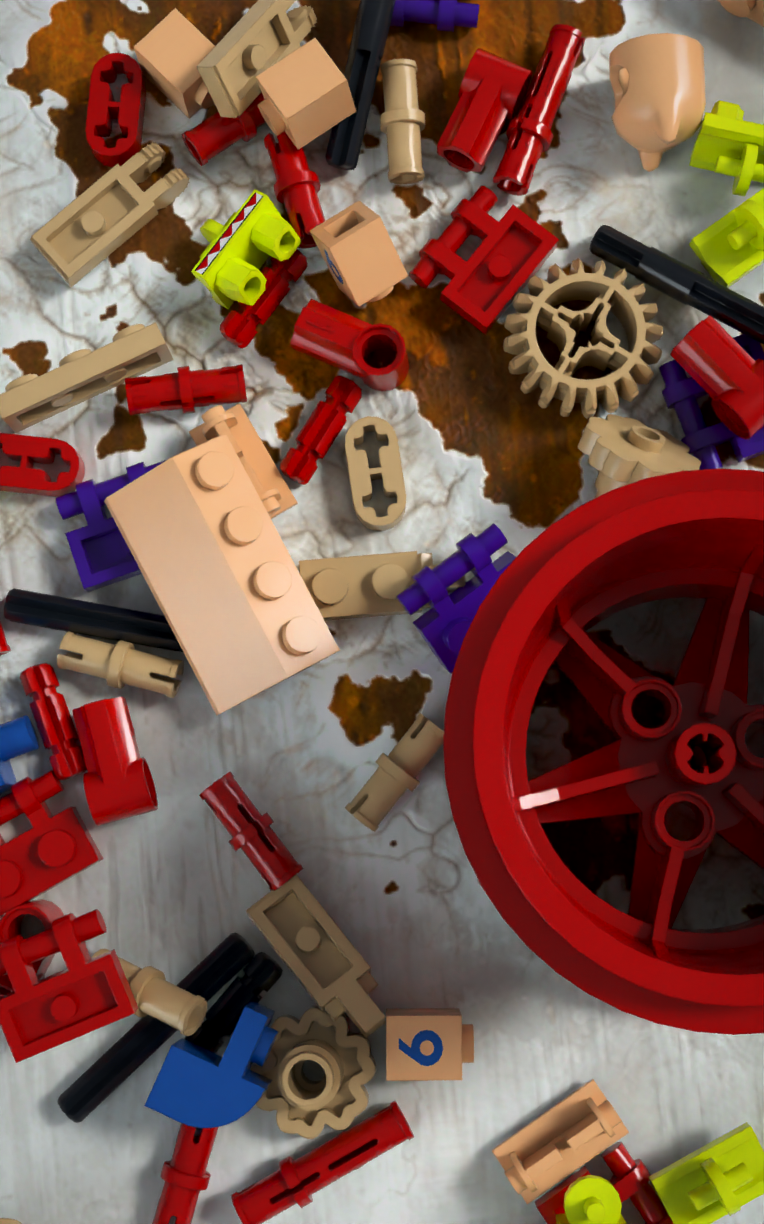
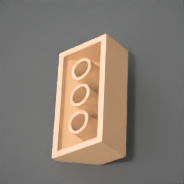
[104,433,340,715]

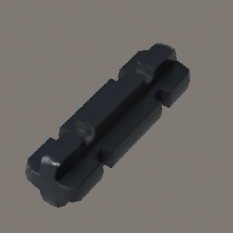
[184,952,283,1053]

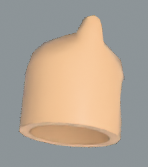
[609,33,706,172]

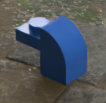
[144,1001,278,1128]

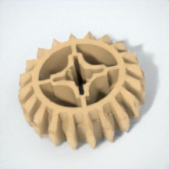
[503,258,663,419]

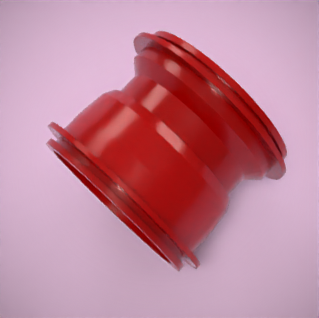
[443,468,764,1035]

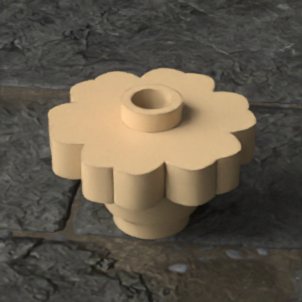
[578,414,701,498]
[251,1006,377,1139]

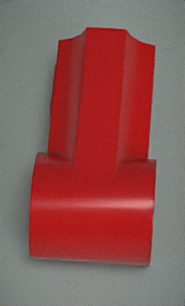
[437,48,532,173]
[290,299,409,391]
[670,315,764,440]
[72,696,158,826]

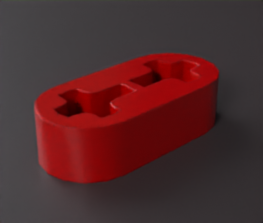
[85,53,147,167]
[0,433,85,497]

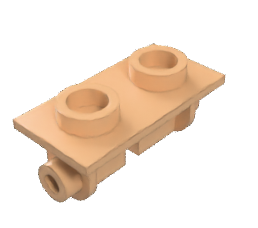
[189,403,298,519]
[492,1079,629,1204]

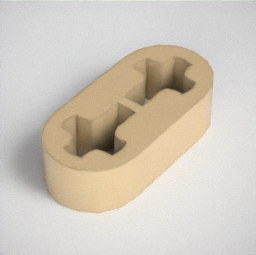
[345,416,406,531]

